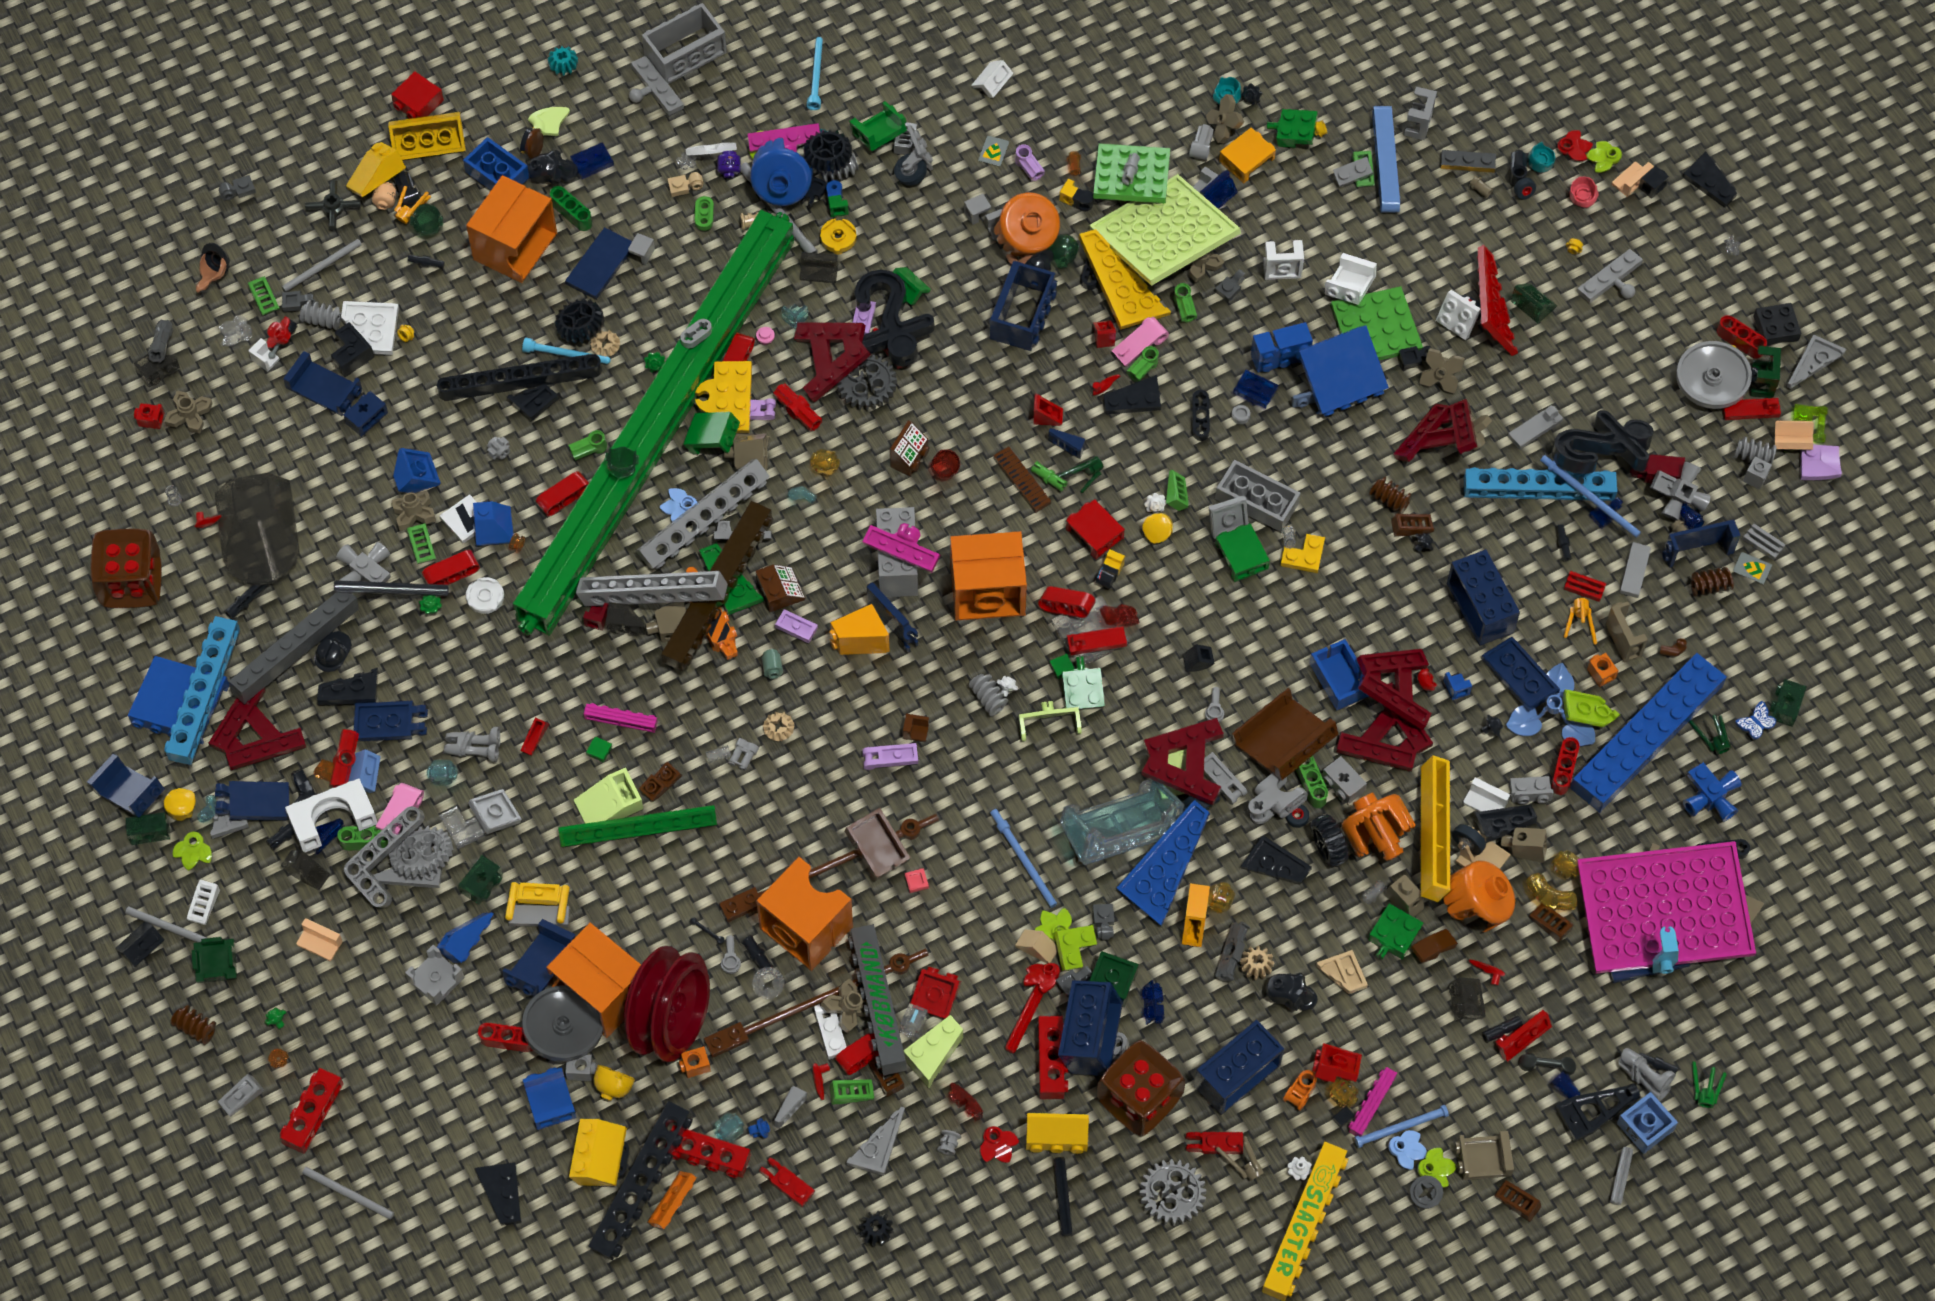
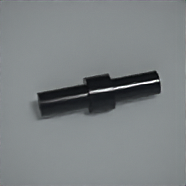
[407,254,445,268]
[1557,524,1572,561]
[1639,1052,1678,1074]

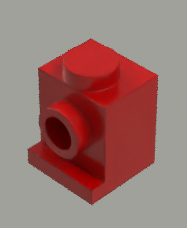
[134,403,165,429]

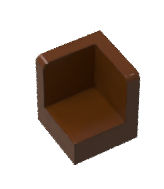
[903,713,929,742]

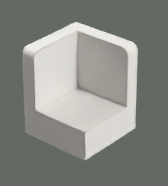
[248,338,279,372]

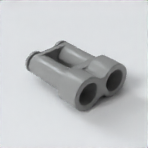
[728,738,759,771]

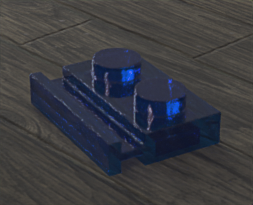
[570,142,614,179]
[1200,170,1238,209]
[1233,370,1279,409]

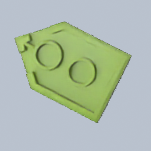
[1563,689,1620,727]

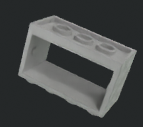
[642,3,727,84]
[876,507,918,597]

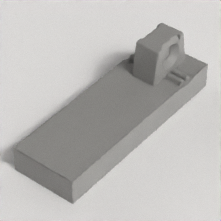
[1508,405,1563,450]
[714,521,772,540]

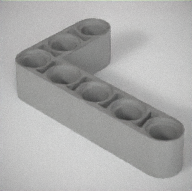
[344,806,425,908]

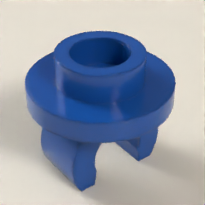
[748,1118,770,1138]

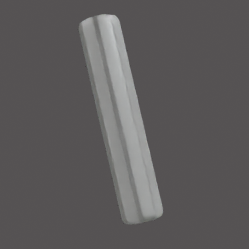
[1610,1147,1633,1205]

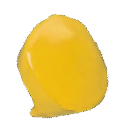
[1142,513,1173,544]
[164,788,196,821]

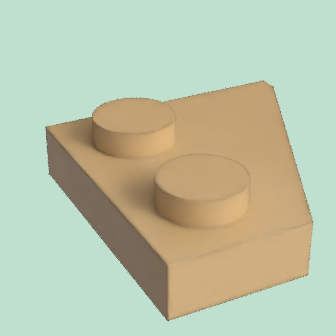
[1316,950,1368,994]

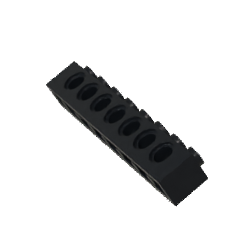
[588,1100,693,1261]

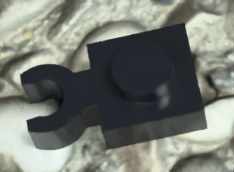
[800,176,828,208]
[1399,346,1431,369]

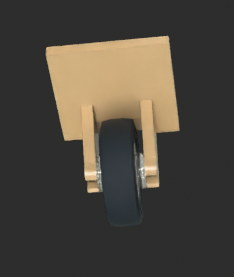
[1452,824,1511,869]

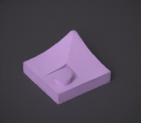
[1800,445,1842,480]

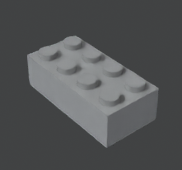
[1215,460,1301,532]

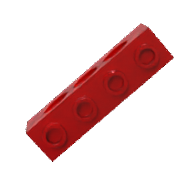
[1038,1016,1068,1099]
[280,1068,344,1154]
[665,1125,751,1178]

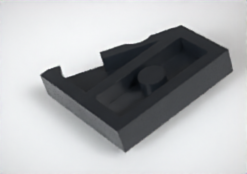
[507,384,559,421]

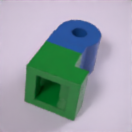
[826,180,849,217]

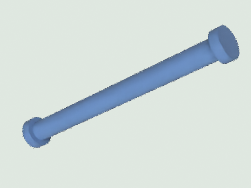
[1354,1105,1449,1148]

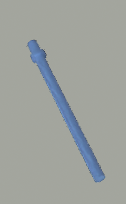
[1540,455,1641,538]

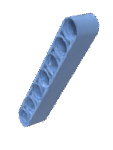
[1372,106,1400,213]

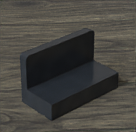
[115,922,165,967]

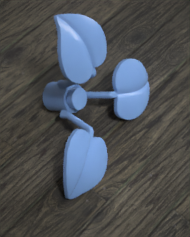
[1506,663,1595,747]

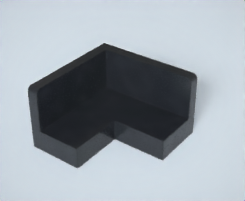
[331,322,374,377]

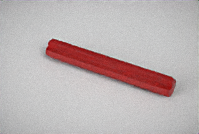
[1005,984,1044,1053]

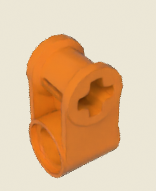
[1283,1070,1317,1111]

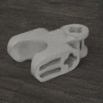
[1248,774,1308,824]

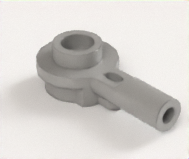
[1205,687,1224,722]
[721,935,741,974]

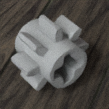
[487,437,510,460]

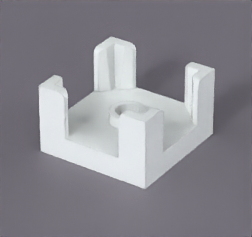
[1263,240,1304,280]

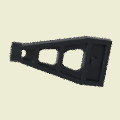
[1555,1083,1641,1142]

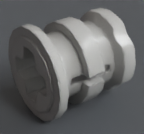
[937,1130,961,1156]

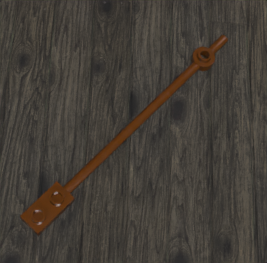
[719,814,939,922]
[704,948,929,1058]

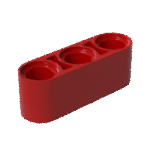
[1717,315,1767,359]
[723,332,755,361]
[536,471,589,516]
[422,550,480,585]
[1038,586,1096,618]
[1551,737,1580,795]
[478,1023,534,1052]
[835,1032,879,1075]

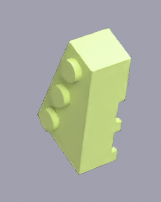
[904,1015,963,1088]

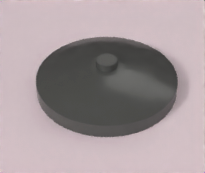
[522,986,603,1061]

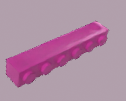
[584,703,658,733]
[1349,1067,1397,1137]

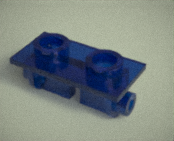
[1142,980,1165,1025]

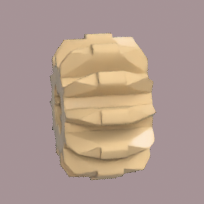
[1240,945,1274,981]

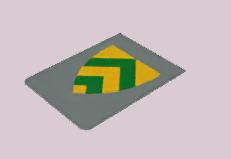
[978,136,1009,166]
[1733,552,1772,584]

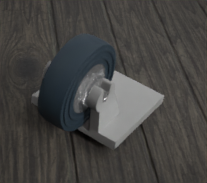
[894,125,933,186]

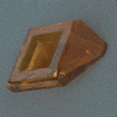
[313,759,334,782]

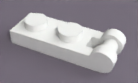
[814,1005,846,1059]

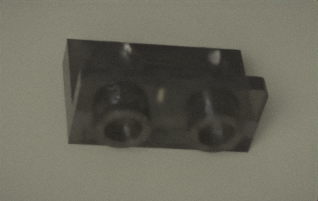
[1449,977,1486,1021]

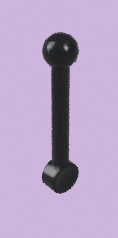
[690,917,725,945]

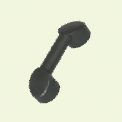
[1519,1053,1576,1076]

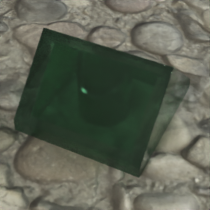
[1511,283,1557,324]

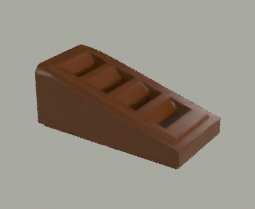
[1391,514,1434,536]
[1529,902,1573,943]
[868,1058,904,1097]
[1494,1180,1541,1222]

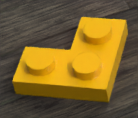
[1281,534,1325,573]

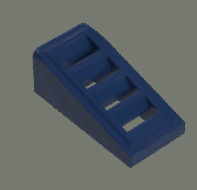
[1048,428,1085,459]

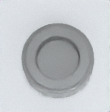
[1232,405,1250,424]

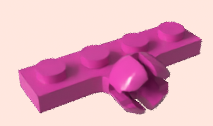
[748,123,820,153]
[862,523,940,573]

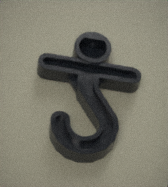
[855,269,935,367]
[1552,410,1654,474]

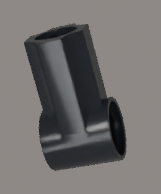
[1509,150,1528,187]
[394,171,420,206]

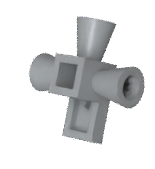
[1650,462,1711,521]
[336,542,391,593]

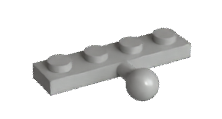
[629,56,684,116]
[1577,249,1643,303]

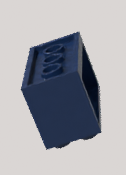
[990,261,1058,351]
[1447,549,1520,646]
[1058,980,1123,1076]
[1194,1020,1284,1115]

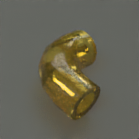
[1526,873,1577,911]

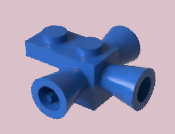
[1683,762,1742,822]

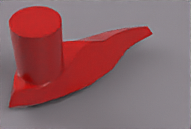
[1093,374,1121,395]
[194,512,222,528]
[1469,959,1505,986]
[813,1063,830,1100]

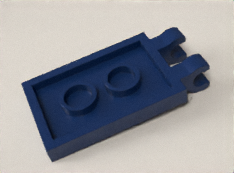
[867,582,918,652]
[354,701,428,741]
[215,781,289,820]

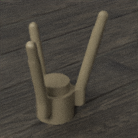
[1216,1136,1264,1181]

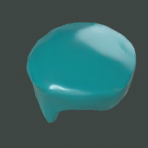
[1213,77,1241,105]
[1527,142,1556,173]

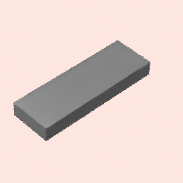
[1620,542,1651,598]
[508,905,570,927]

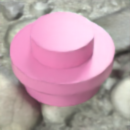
[756,327,775,345]

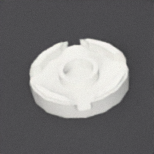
[466,577,504,614]

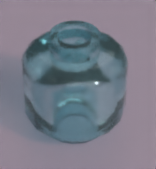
[427,760,458,785]
[714,1113,745,1143]

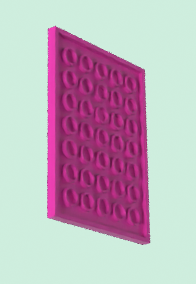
[1577,841,1756,974]

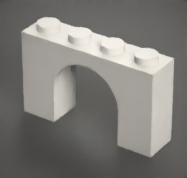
[285,779,378,853]

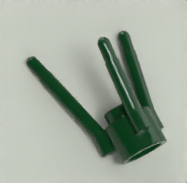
[1057,456,1104,493]
[1689,715,1731,755]

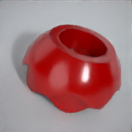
[1417,668,1437,691]

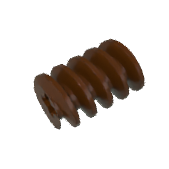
[1369,477,1411,514]
[1691,567,1734,596]
[171,1005,216,1045]

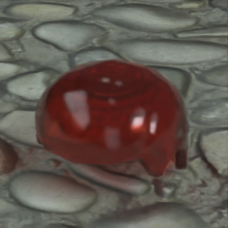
[931,449,960,480]

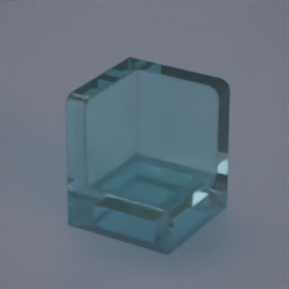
[782,304,808,329]

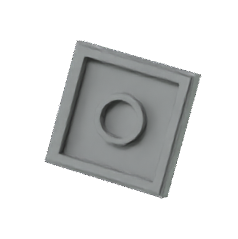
[1209,496,1249,539]
[468,789,522,834]

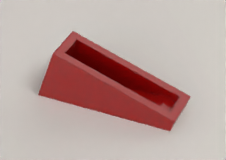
[520,717,549,755]

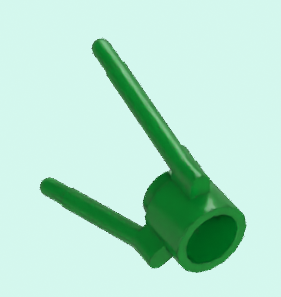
[1692,1061,1727,1108]

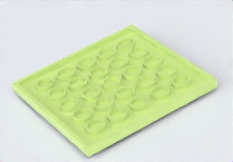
[1089,174,1241,286]

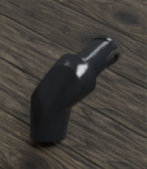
[291,769,315,803]

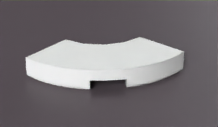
[686,143,737,155]

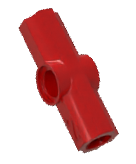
[773,383,822,431]
[329,729,359,788]

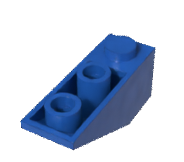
[437,912,493,963]

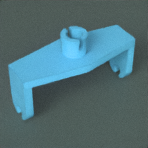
[1652,926,1679,974]

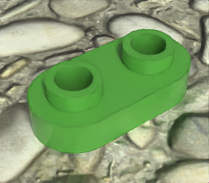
[695,196,714,231]

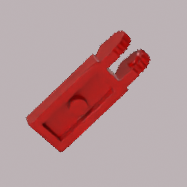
[1186,1132,1243,1154]
[759,1157,815,1207]

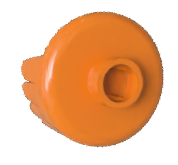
[994,192,1060,258]
[1341,792,1416,861]
[1443,861,1515,933]

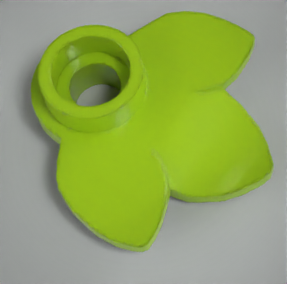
[1586,141,1622,173]
[173,831,212,871]
[1035,908,1072,942]
[1418,1148,1457,1188]

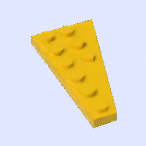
[1078,229,1171,330]

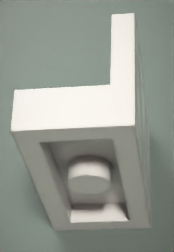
[971,60,1013,98]
[1463,777,1510,812]

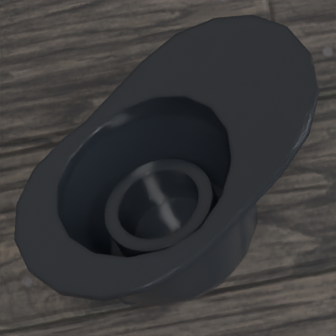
[314,631,352,672]

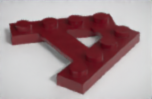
[794,322,871,402]
[1393,399,1478,462]
[1357,649,1432,730]
[1336,682,1433,772]
[208,687,306,770]
[1142,718,1224,805]

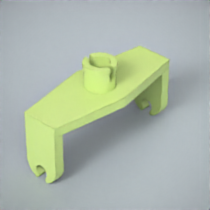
[1018,701,1082,741]

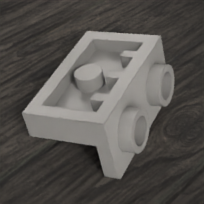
[1509,776,1554,804]

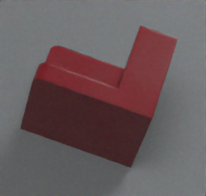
[583,602,610,631]

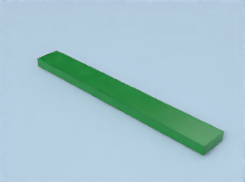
[558,805,717,847]

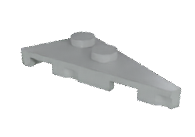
[1787,335,1846,389]
[370,850,443,888]
[846,1107,905,1176]

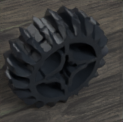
[804,129,852,175]
[555,298,605,344]
[1311,814,1349,867]

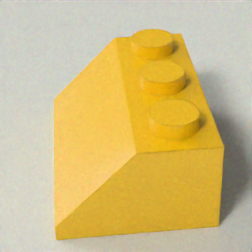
[1026,1113,1089,1154]
[569,1119,627,1186]

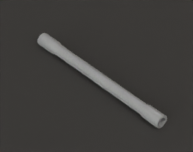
[741,162,818,258]

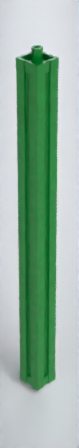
[513,210,794,636]

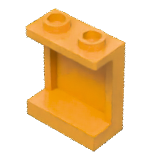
[1219,128,1276,184]

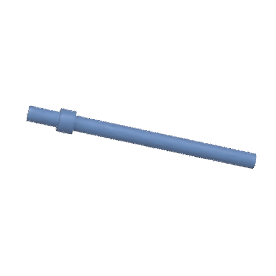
[990,809,1057,908]

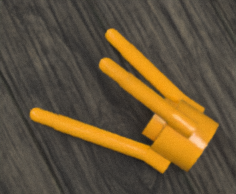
[394,186,431,224]
[1564,598,1597,645]

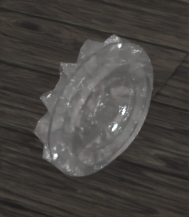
[752,967,784,999]

